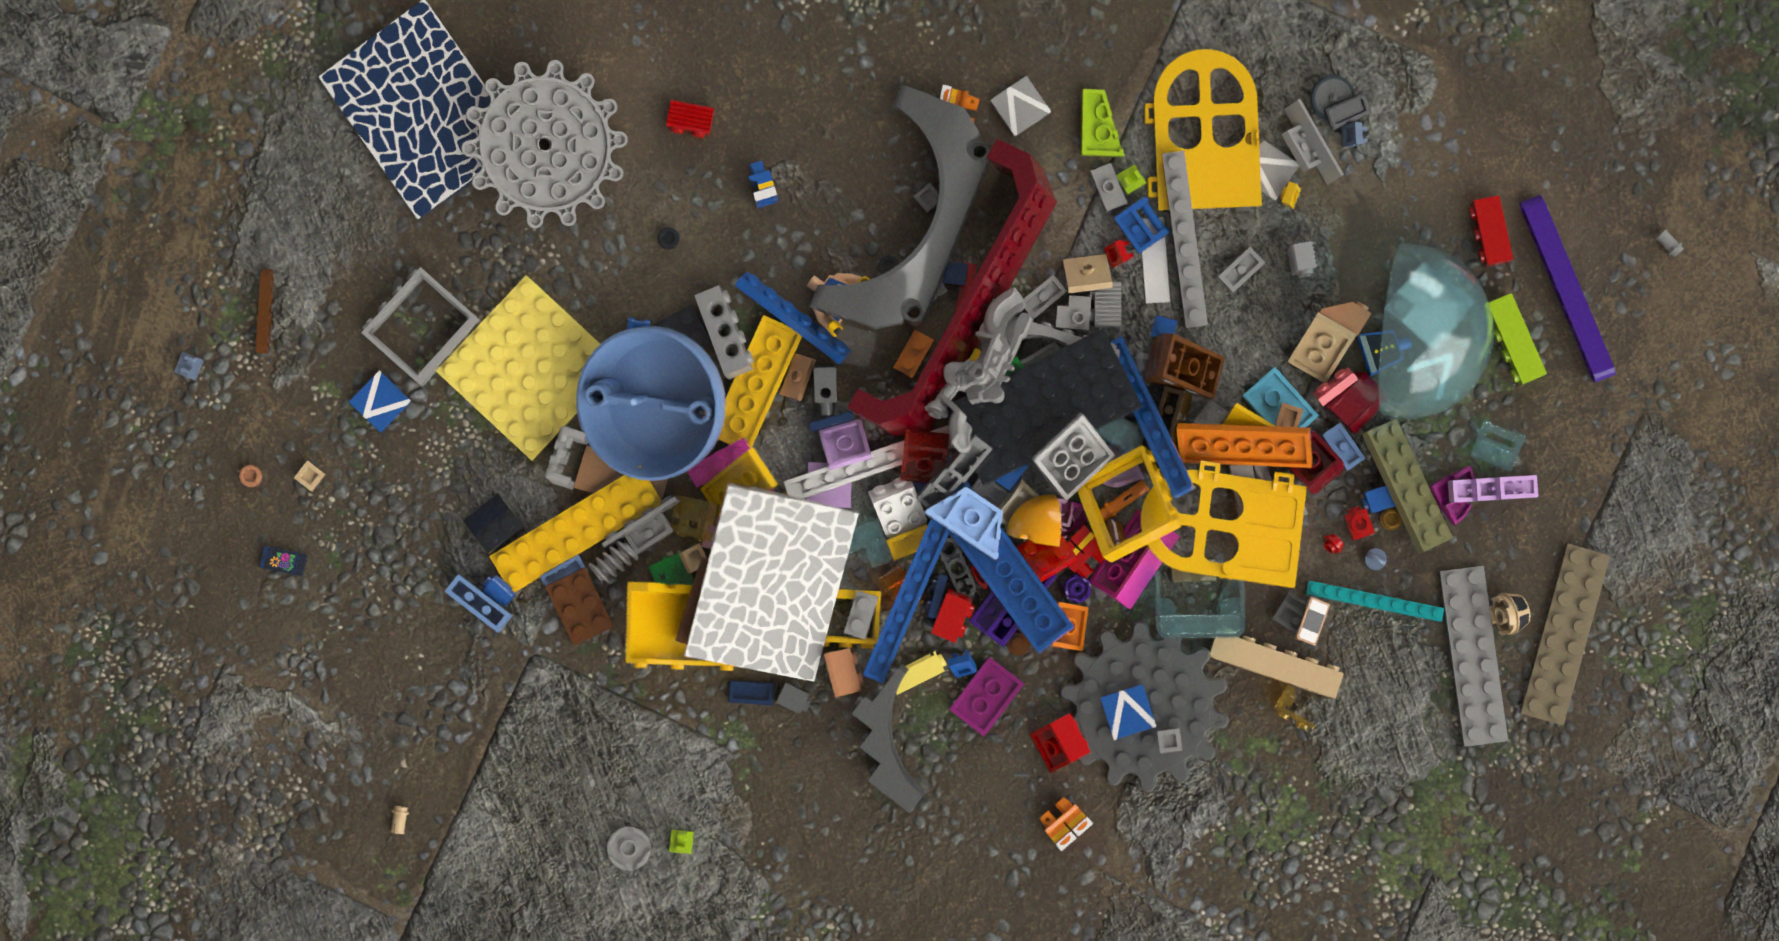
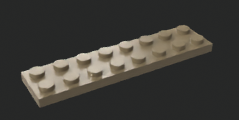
[1520,544,1610,726]

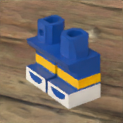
[748,161,778,208]

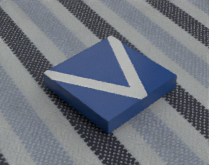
[349,370,412,433]
[1101,684,1157,740]

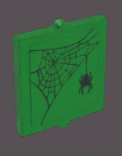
[649,552,694,585]

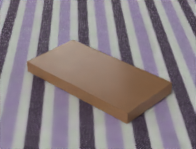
[573,445,669,509]

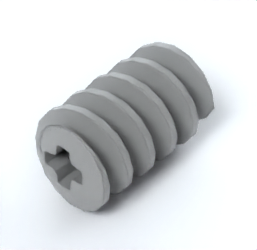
[588,540,639,583]

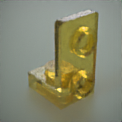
[1273,685,1316,731]

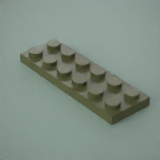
[1362,419,1453,554]

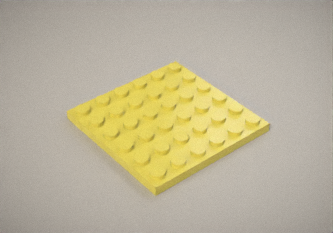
[436,275,600,461]

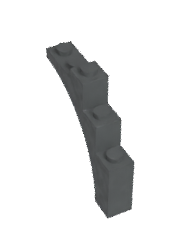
[852,664,926,813]

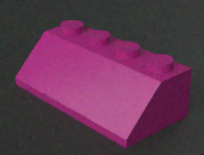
[1089,509,1180,609]

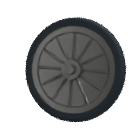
[1310,75,1355,121]

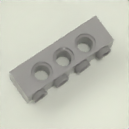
[694,285,754,379]

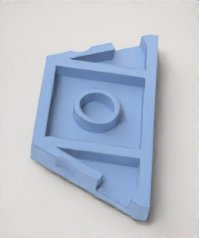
[924,487,1003,560]

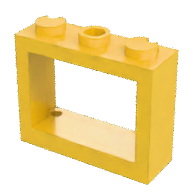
[823,589,881,649]

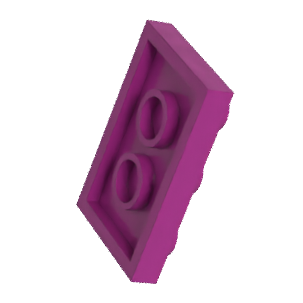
[949,657,1024,736]

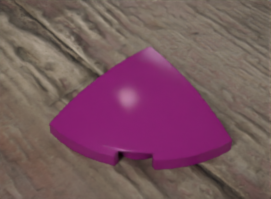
[1429,465,1475,525]
[1057,497,1088,539]

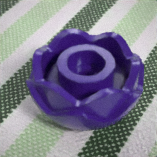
[1064,575,1091,603]

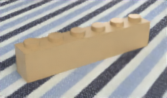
[1209,628,1344,699]

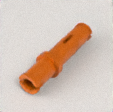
[1100,479,1150,522]

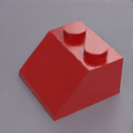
[1030,713,1091,773]

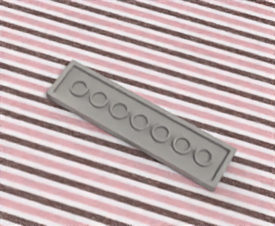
[1439,566,1508,747]

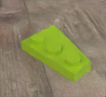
[1080,89,1125,157]

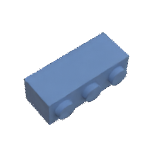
[445,574,513,633]

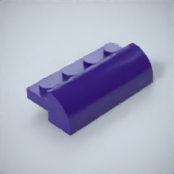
[969,574,1057,647]

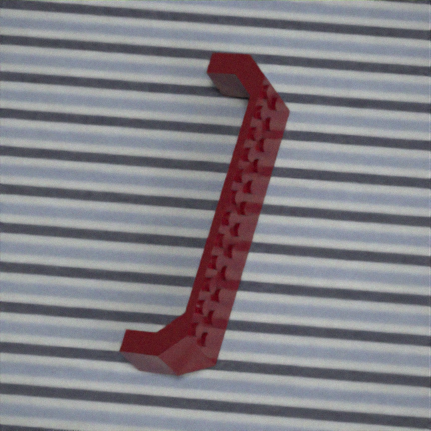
[847,139,1057,436]

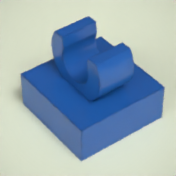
[948,649,977,678]

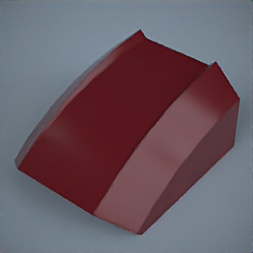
[1322,372,1385,435]
[1288,430,1345,495]

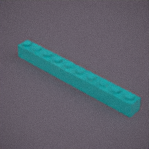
[1305,581,1444,622]

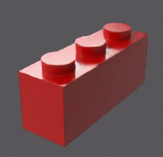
[1468,195,1513,267]

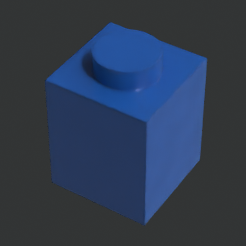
[1361,486,1395,515]

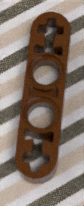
[256,268,274,354]

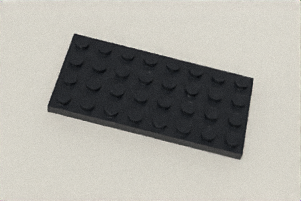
[946,328,1143,486]

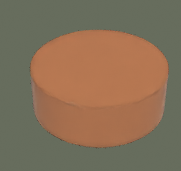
[239,465,262,487]

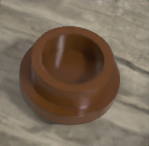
[1007,634,1029,656]

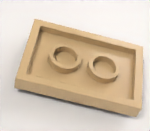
[1288,312,1356,383]

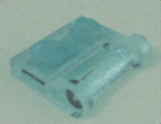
[1470,419,1526,472]

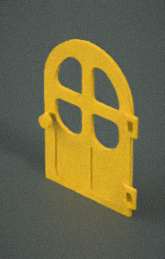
[1144,49,1262,211]
[1140,460,1307,588]

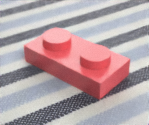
[1313,367,1358,406]

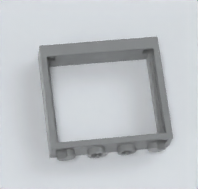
[361,267,481,387]

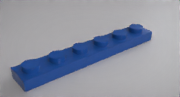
[735,272,852,365]

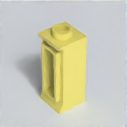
[896,651,946,695]

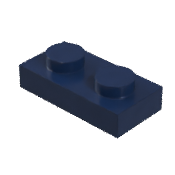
[925,574,948,620]

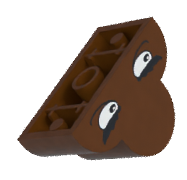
[1143,333,1225,399]

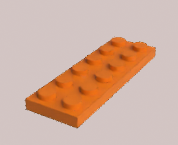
[1177,423,1313,468]

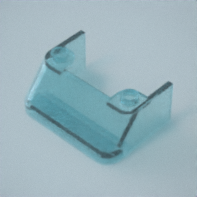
[1153,571,1245,638]

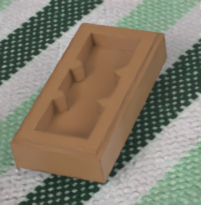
[780,353,816,401]

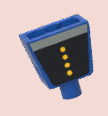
[1356,330,1412,377]

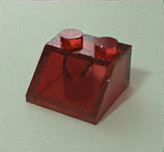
[900,429,949,483]

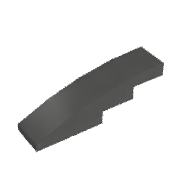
[916,435,992,508]

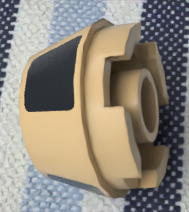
[1489,593,1530,636]

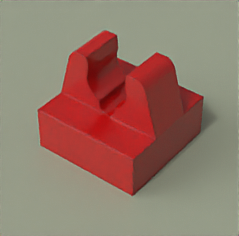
[1104,239,1133,268]

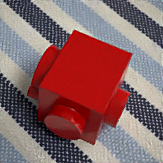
[1343,506,1375,541]

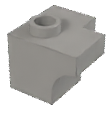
[1055,295,1091,333]

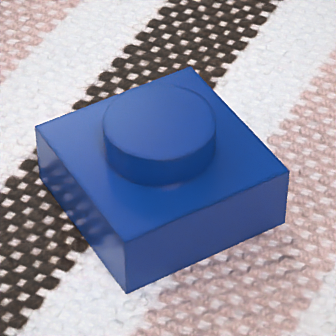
[1150,315,1177,338]

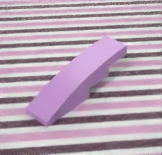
[1448,475,1538,503]

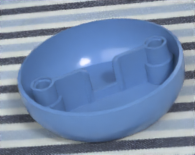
[576,326,726,481]

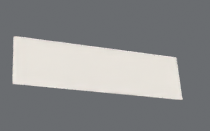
[1142,217,1170,303]

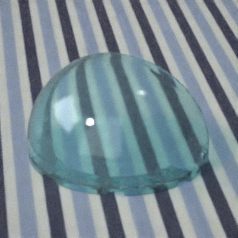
[1379,242,1494,420]

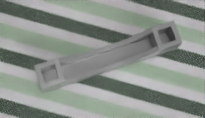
[1006,317,1120,359]

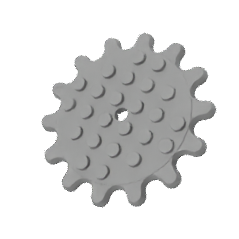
[461,60,628,228]

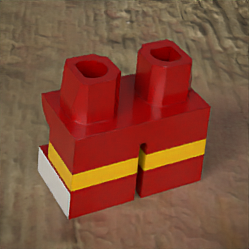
[1067,525,1105,579]

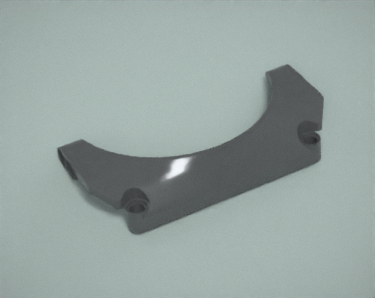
[809,85,990,329]

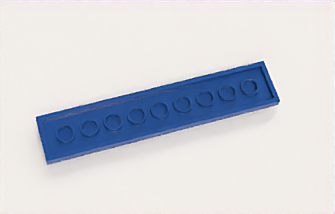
[909,451,1074,653]

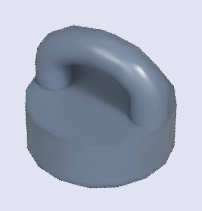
[1364,548,1387,570]

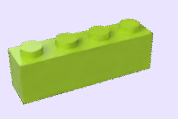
[1484,293,1547,386]

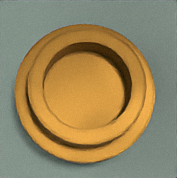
[1380,508,1402,530]

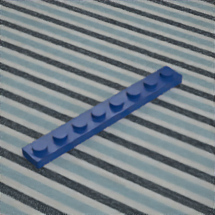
[1110,336,1195,499]
[863,518,950,684]

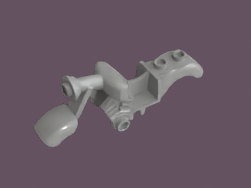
[925,288,1033,453]

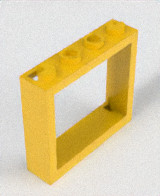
[1077,445,1181,563]

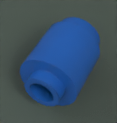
[482,575,516,607]

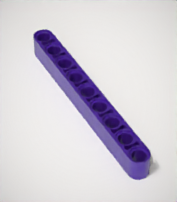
[1519,195,1616,383]

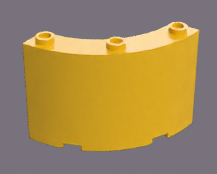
[626,582,738,671]

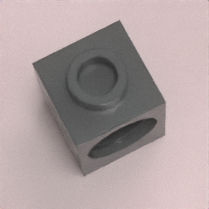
[776,683,812,714]

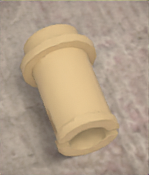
[390,806,409,834]

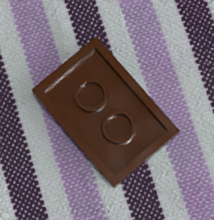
[545,567,614,646]

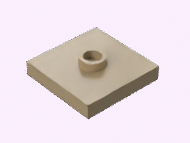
[1063,254,1113,293]

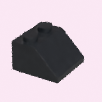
[463,493,525,555]

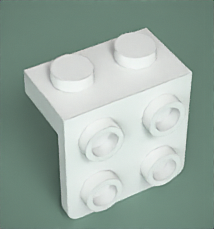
[868,475,927,538]

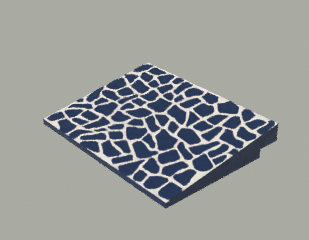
[319,0,491,220]

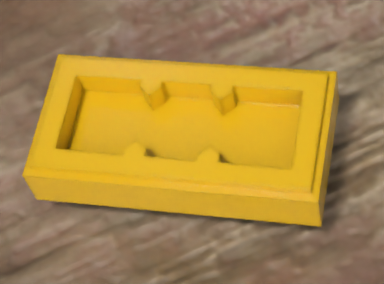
[886,524,928,561]

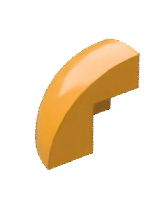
[1006,494,1061,546]

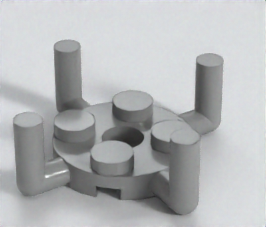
[545,426,589,490]

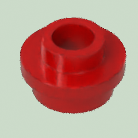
[1323,533,1344,554]

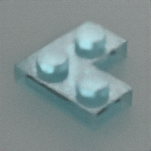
[848,519,893,568]

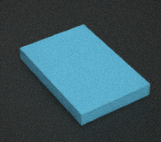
[1242,367,1319,428]

